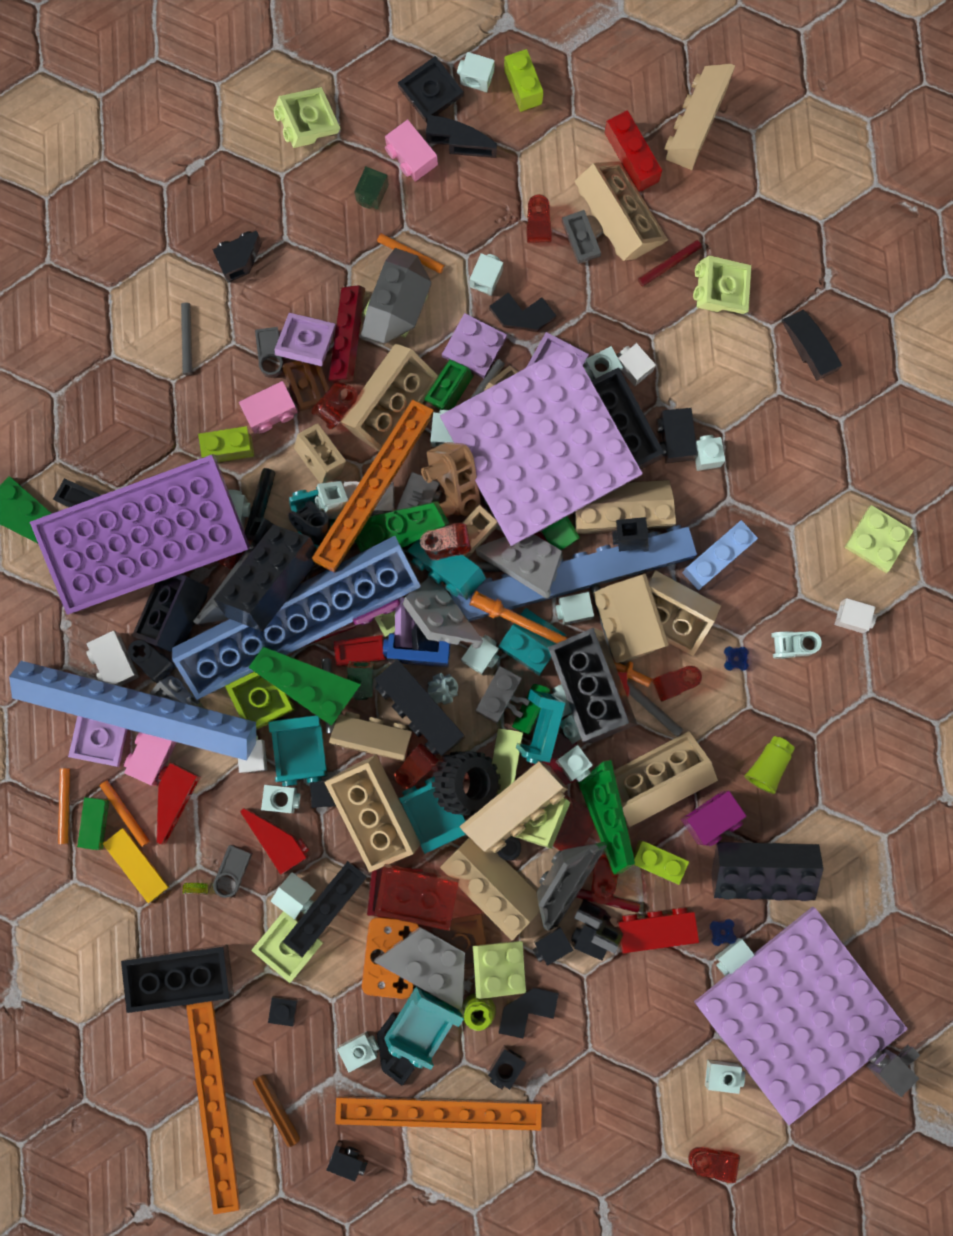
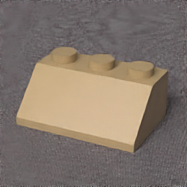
[649,571,721,656]
[593,574,669,663]
[329,712,413,762]

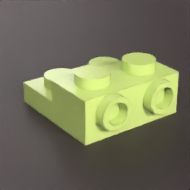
[274,87,340,148]
[693,256,751,314]

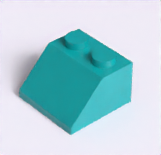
[498,608,566,676]

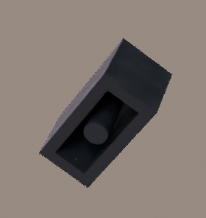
[656,407,697,464]

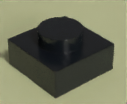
[268,996,298,1027]

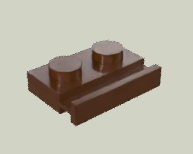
[282,360,333,412]

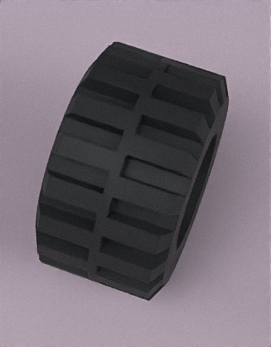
[432,751,501,816]

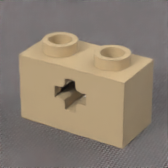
[294,423,346,483]
[446,505,498,558]

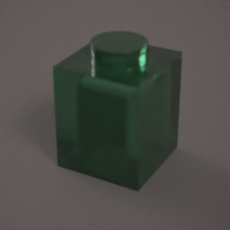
[354,166,389,209]
[347,661,374,700]

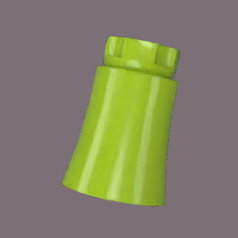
[744,736,795,794]
[461,993,496,1031]

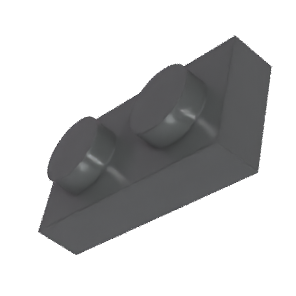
[562,210,601,264]

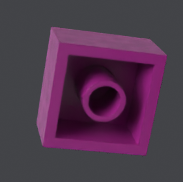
[680,791,747,846]

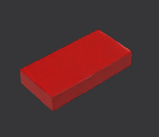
[334,635,386,666]

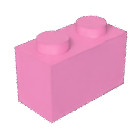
[385,119,438,182]
[239,381,298,434]
[124,732,177,786]

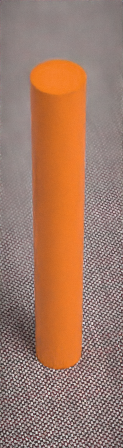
[377,233,445,274]
[58,768,70,844]
[99,780,150,847]

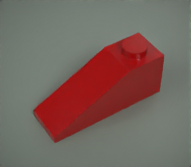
[157,763,201,845]
[240,808,309,875]

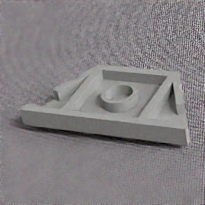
[476,534,563,599]
[403,577,483,648]
[374,927,465,1010]

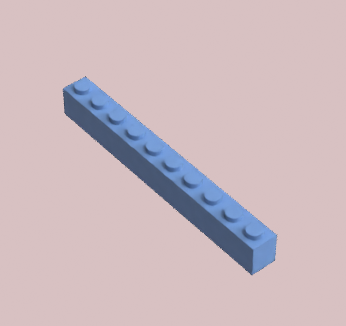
[450,525,697,622]
[9,661,256,761]

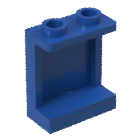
[383,633,451,668]

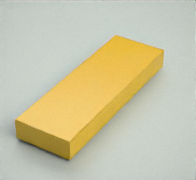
[103,828,169,903]

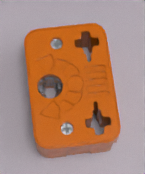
[362,916,420,999]

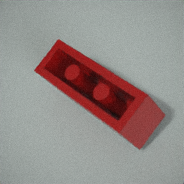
[604,110,662,192]
[617,907,699,953]

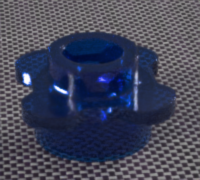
[724,646,749,671]
[709,919,737,946]

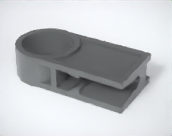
[255,327,284,378]
[213,845,253,898]

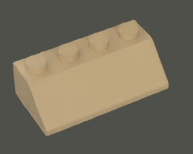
[665,64,735,170]
[575,161,668,261]
[339,344,439,452]
[574,480,676,534]
[614,731,718,827]
[325,755,421,872]
[460,761,568,853]
[440,837,540,940]

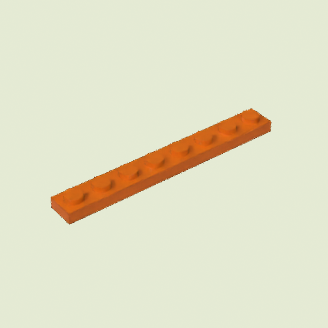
[312,399,434,573]
[186,1001,241,1215]
[335,1096,542,1131]

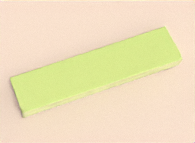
[492,728,523,795]

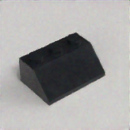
[132,574,210,652]

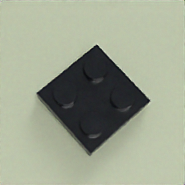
[398,56,464,123]

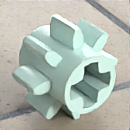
[428,673,458,705]

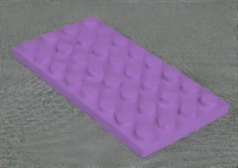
[30,454,250,615]

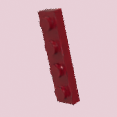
[329,285,365,383]

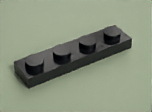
[282,861,367,958]

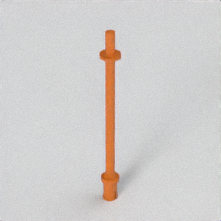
[469,591,652,687]

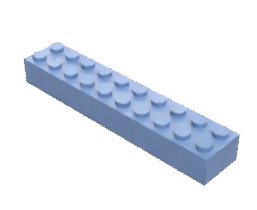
[172,536,421,700]

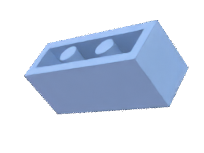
[682,520,758,591]

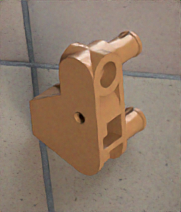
[421,442,480,517]

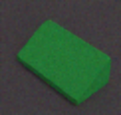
[424,359,474,410]
[541,516,580,551]
[512,684,550,735]
[77,797,109,850]

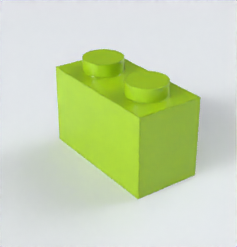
[504,49,543,112]
[198,426,255,462]
[633,840,689,885]

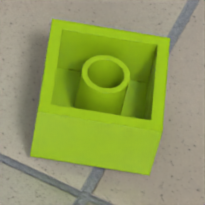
[225,672,296,730]

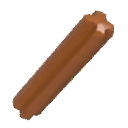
[253,1074,300,1147]

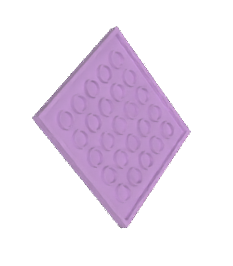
[440,344,643,546]
[694,907,907,1125]

